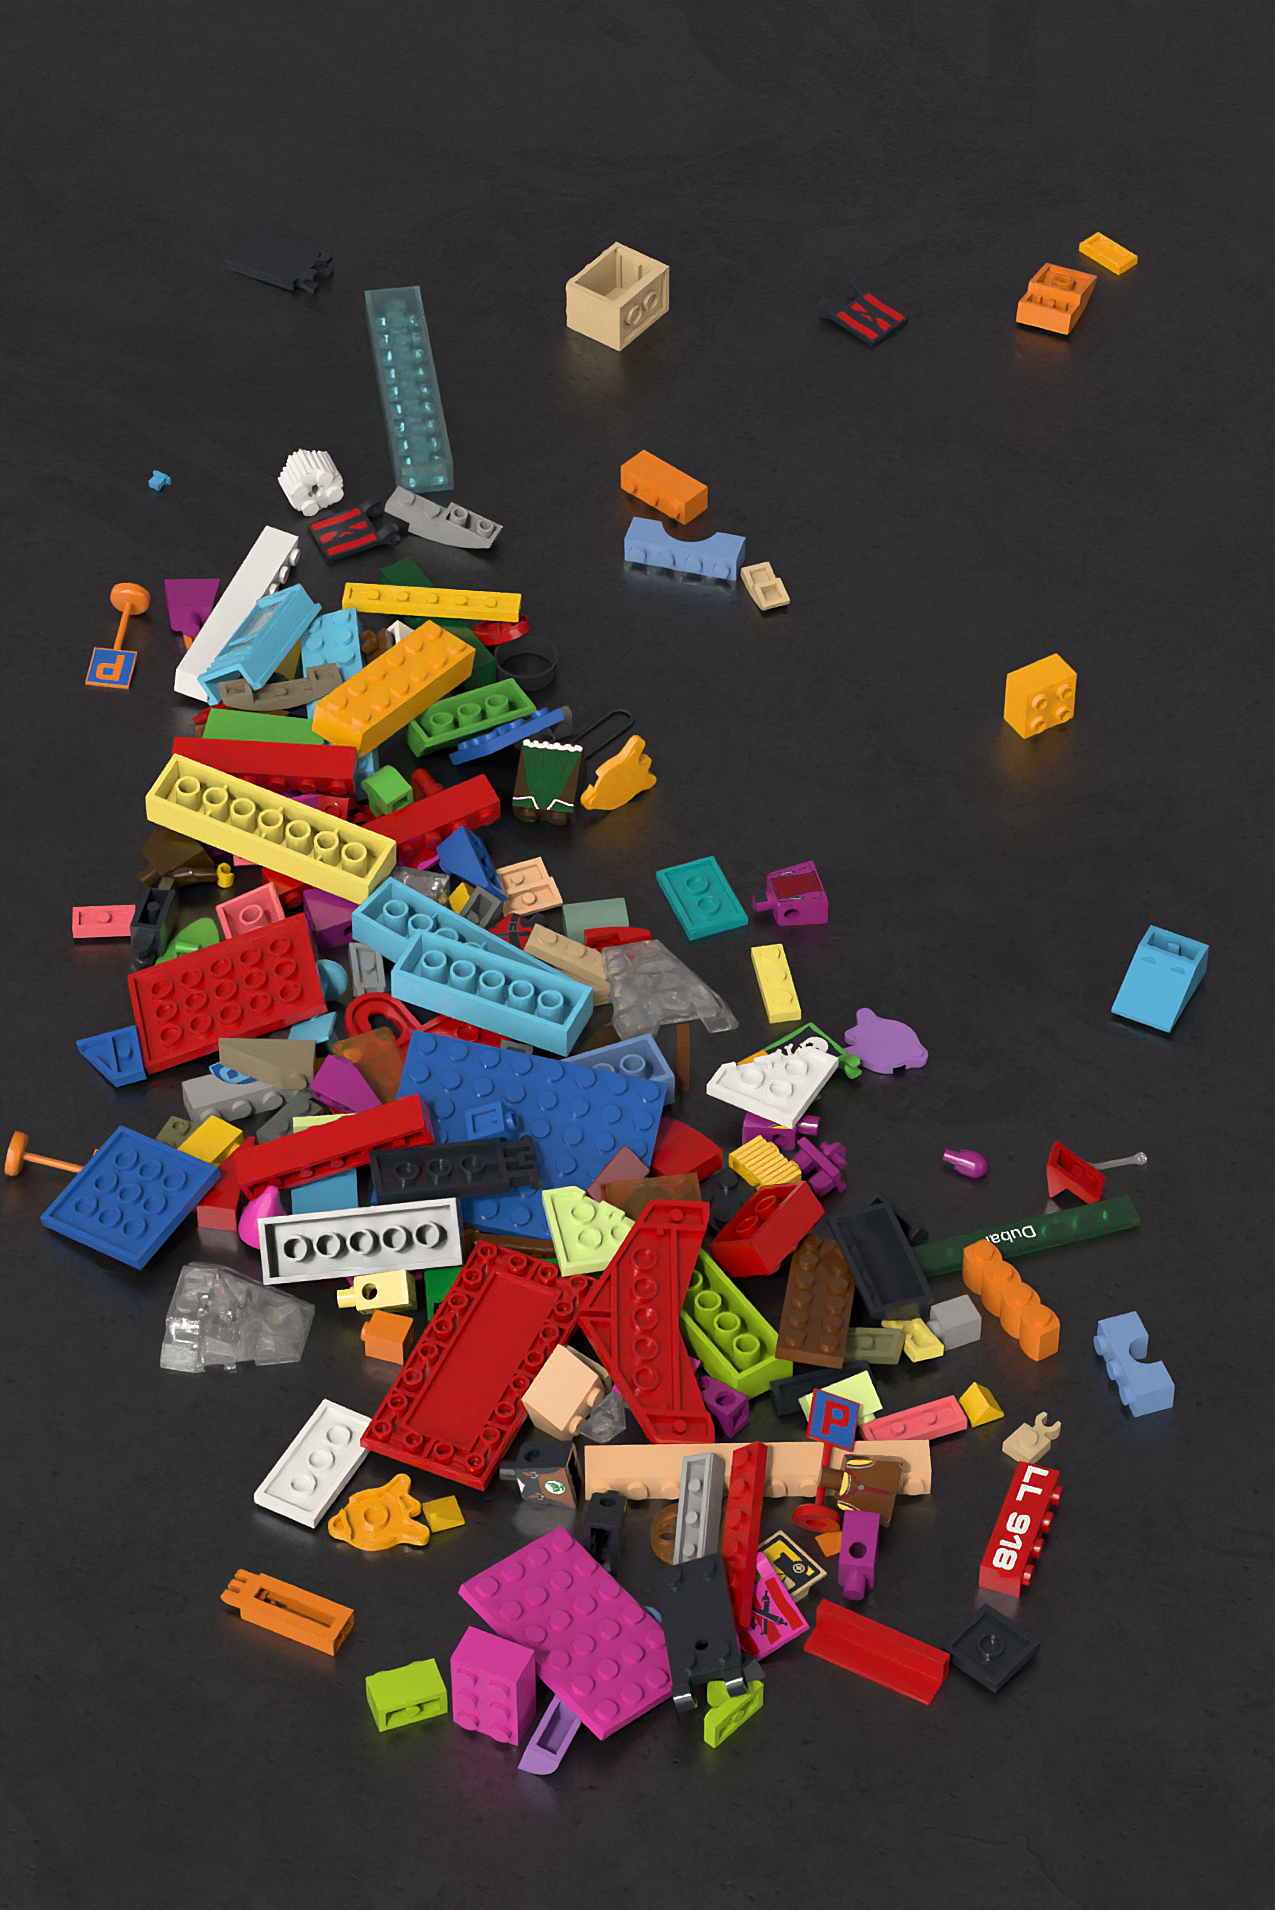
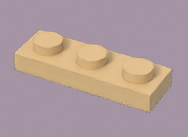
[523,923,621,988]

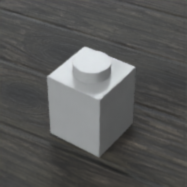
[927,1294,982,1351]

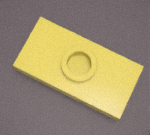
[881,1318,944,1362]

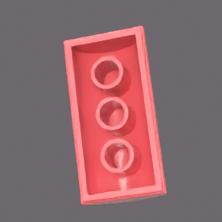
[215,882,286,939]

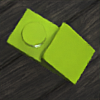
[704,1680,764,1748]

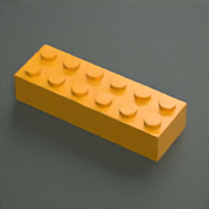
[311,620,476,760]

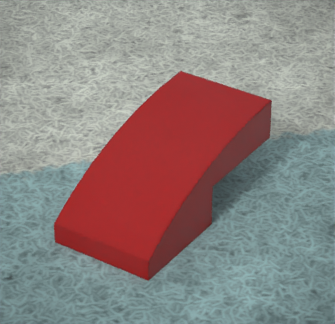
[584,927,651,963]

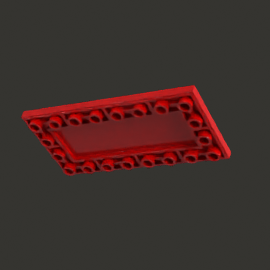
[360,1239,598,1491]

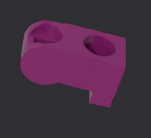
[697,1376,751,1438]

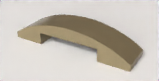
[218,663,342,711]

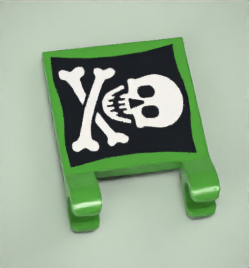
[763,1022,862,1103]

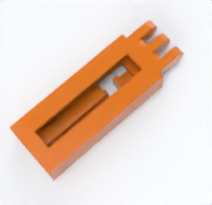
[221,1569,355,1656]

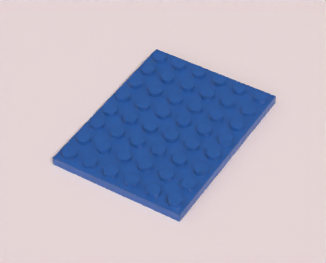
[370,1029,668,1240]

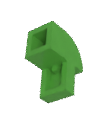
[361,765,414,818]

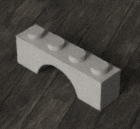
[182,1074,313,1125]

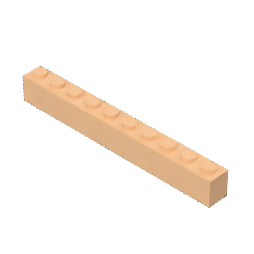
[585,1440,931,1500]

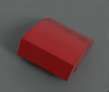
[646,1116,723,1199]

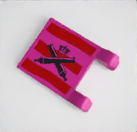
[738,1552,810,1662]

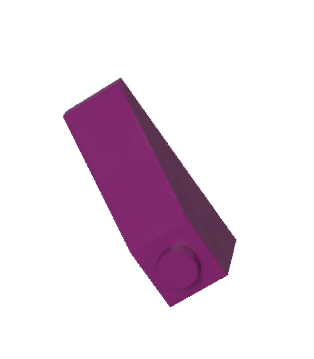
[309,1054,382,1114]

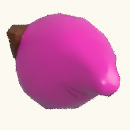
[238,1185,288,1249]

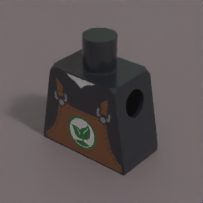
[499,1440,585,1510]

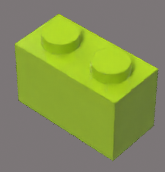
[366,1658,448,1732]

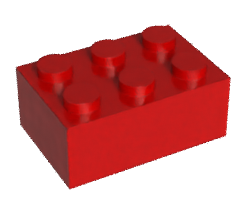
[706,1181,825,1278]

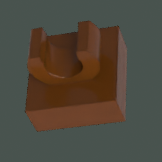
[359,628,394,665]

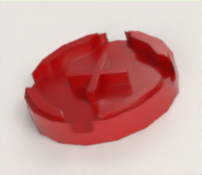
[473,613,530,646]

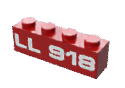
[979,1461,1064,1598]

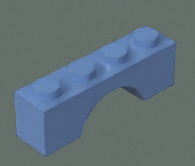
[624,516,745,581]

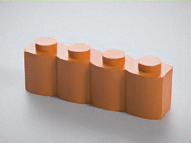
[962,1239,1060,1361]

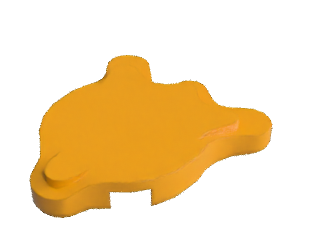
[580,735,657,810]
[328,1474,430,1551]

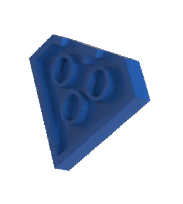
[449,706,565,765]

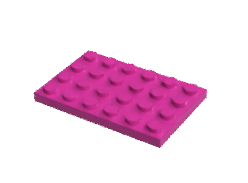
[458,1525,673,1741]

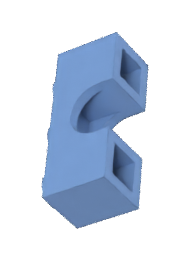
[1093,1311,1175,1417]

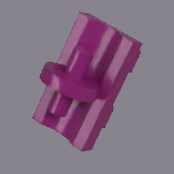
[791,1136,848,1197]

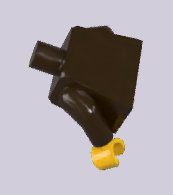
[136,826,235,889]

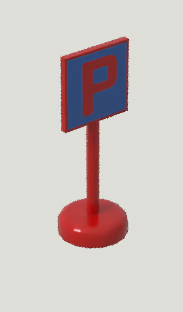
[792,1388,860,1533]

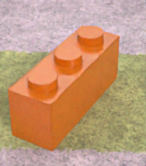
[621,450,708,525]

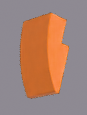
[1016,263,1098,335]

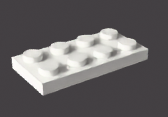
[254,1399,372,1528]

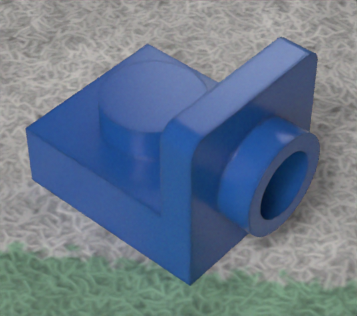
[465,1101,519,1141]

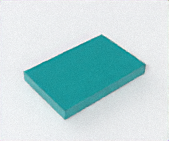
[656,856,748,941]

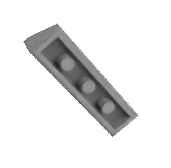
[673,1452,725,1565]

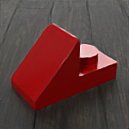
[1046,1141,1106,1206]

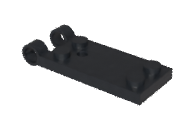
[654,1551,749,1713]

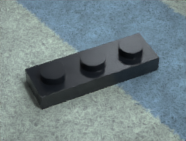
[769,1360,877,1416]

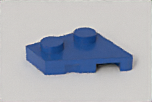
[76,1025,147,1087]

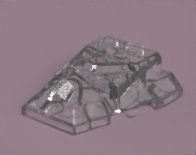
[601,939,739,1041]
[160,1261,315,1372]

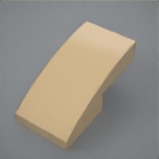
[740,561,790,611]

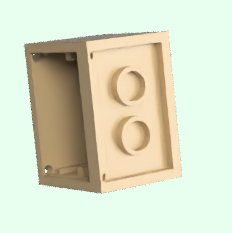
[566,242,669,351]

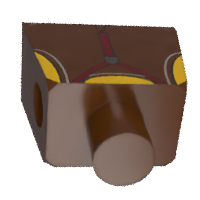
[817,1454,903,1527]

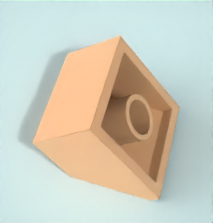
[521,1344,605,1441]

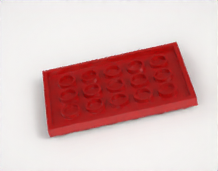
[127,912,328,1075]

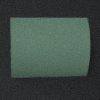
[562,897,629,945]

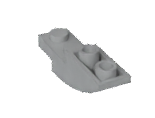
[384,486,503,549]

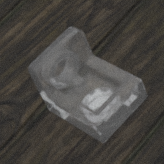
[579,1391,626,1445]

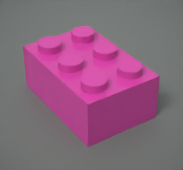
[450,1626,537,1746]

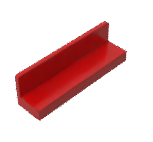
[804,1599,950,1705]

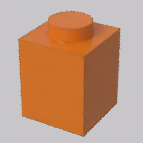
[361,1309,415,1365]

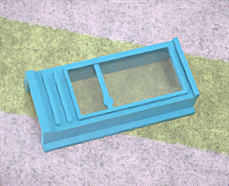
[197,584,322,706]

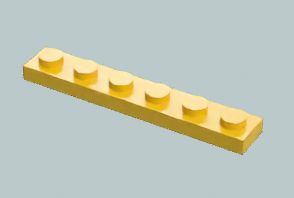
[342,582,522,622]

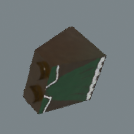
[512,738,588,825]

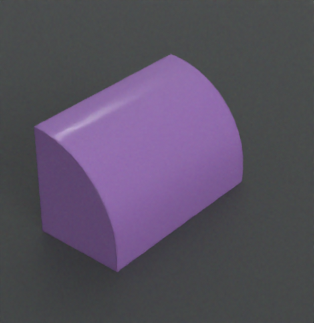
[518,1694,582,1775]

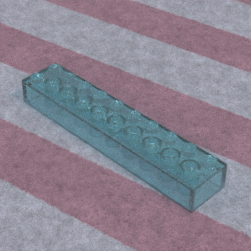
[364,286,454,493]

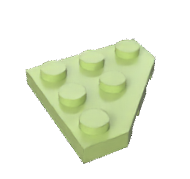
[542,1186,635,1277]

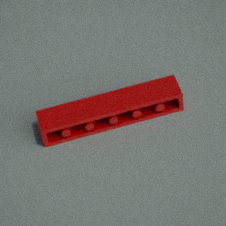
[171,737,359,795]
[233,1094,435,1201]

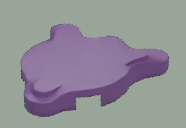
[837,1008,928,1074]

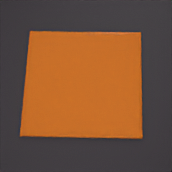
[815,1529,842,1557]

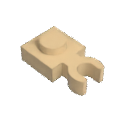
[1002,1412,1061,1464]

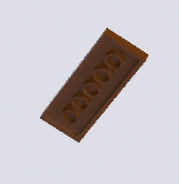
[775,1234,855,1369]

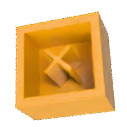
[1004,653,1077,739]

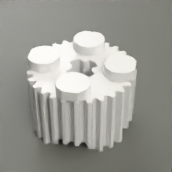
[278,449,344,516]

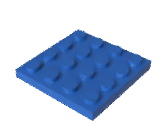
[40,1125,221,1270]

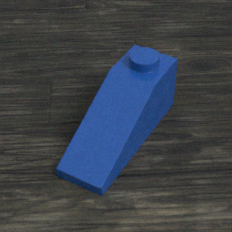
[435,825,508,902]

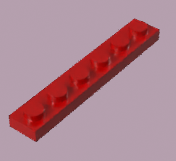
[722,1441,768,1633]

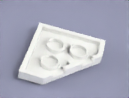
[707,1046,838,1129]

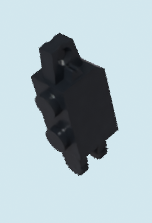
[130,876,179,970]

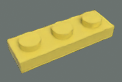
[751,944,801,1023]

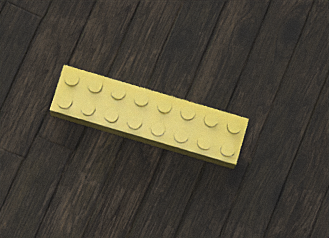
[145,753,396,905]

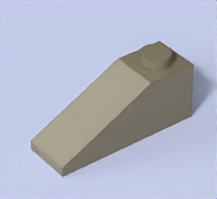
[219,1038,317,1090]

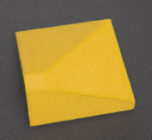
[421,1495,465,1533]

